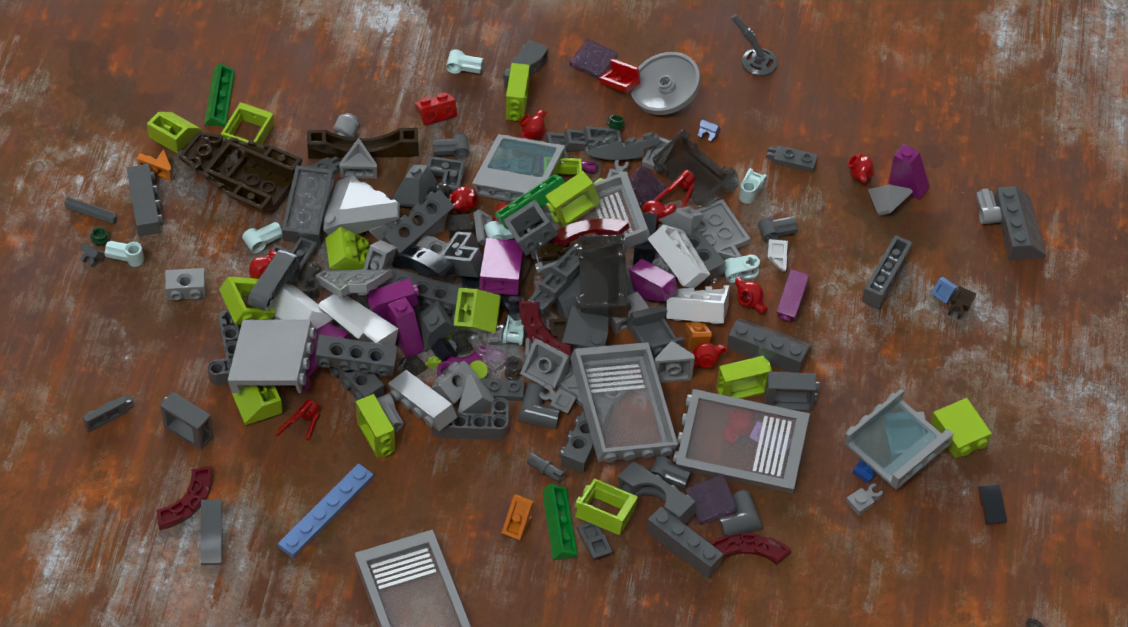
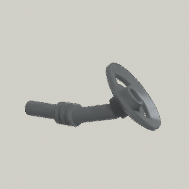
[731,13,778,76]

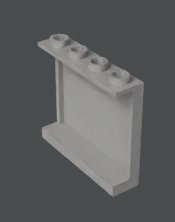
[227,320,316,393]

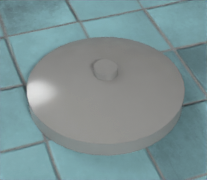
[630,52,701,115]

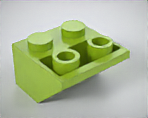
[147,112,201,153]
[325,227,369,270]
[454,288,501,334]
[232,385,282,425]

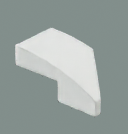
[767,239,788,272]

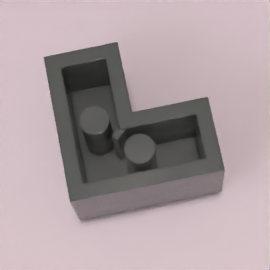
[441,231,483,278]

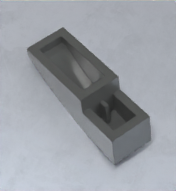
[201,499,223,565]

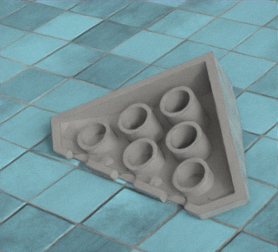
[323,175,400,235]

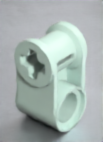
[739,168,767,204]
[724,255,760,283]
[503,313,525,346]

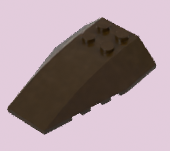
[179,131,303,212]

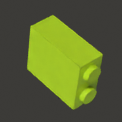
[931,398,992,458]

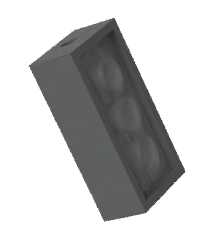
[281,165,334,246]

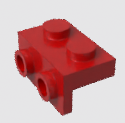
[599,59,641,93]
[415,93,458,125]

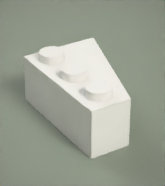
[647,225,710,288]
[667,285,729,324]

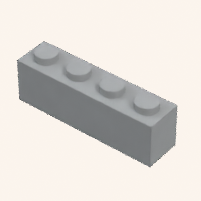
[388,370,457,431]

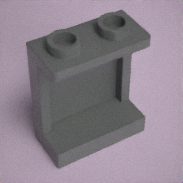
[626,305,685,358]

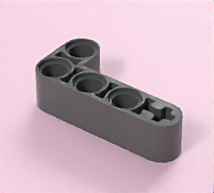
[247,249,300,311]
[208,310,239,385]
[431,398,509,440]

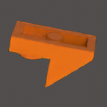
[136,149,173,182]
[685,322,712,350]
[502,494,534,540]

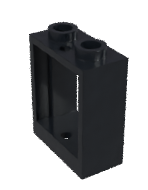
[633,212,657,266]

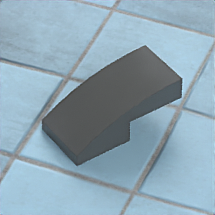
[577,522,612,559]

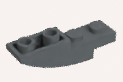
[585,132,661,160]

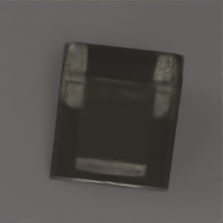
[398,355,428,377]

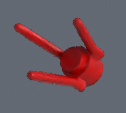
[654,170,696,207]
[275,399,319,440]

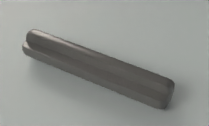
[64,197,117,223]

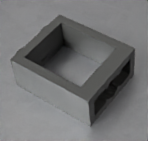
[503,200,558,255]
[765,372,819,411]
[160,392,214,450]

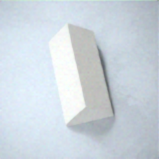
[272,282,333,330]
[318,294,398,346]

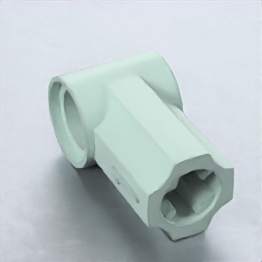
[446,50,483,74]
[485,221,525,239]
[242,222,283,253]
[105,241,145,267]

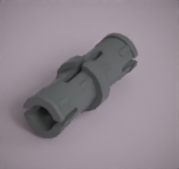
[527,452,566,483]

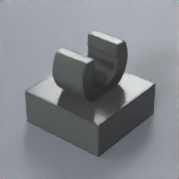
[80,243,105,267]

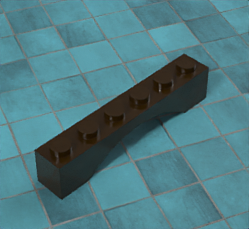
[307,128,419,158]

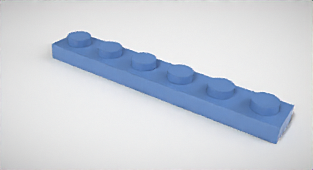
[278,463,374,559]

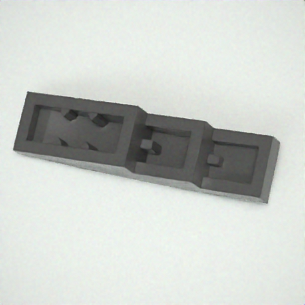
[545,126,622,151]
[527,245,590,315]

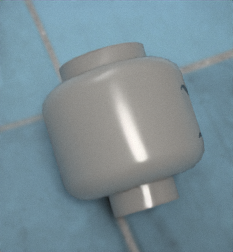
[333,113,360,138]

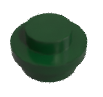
[607,115,625,129]
[90,227,110,245]

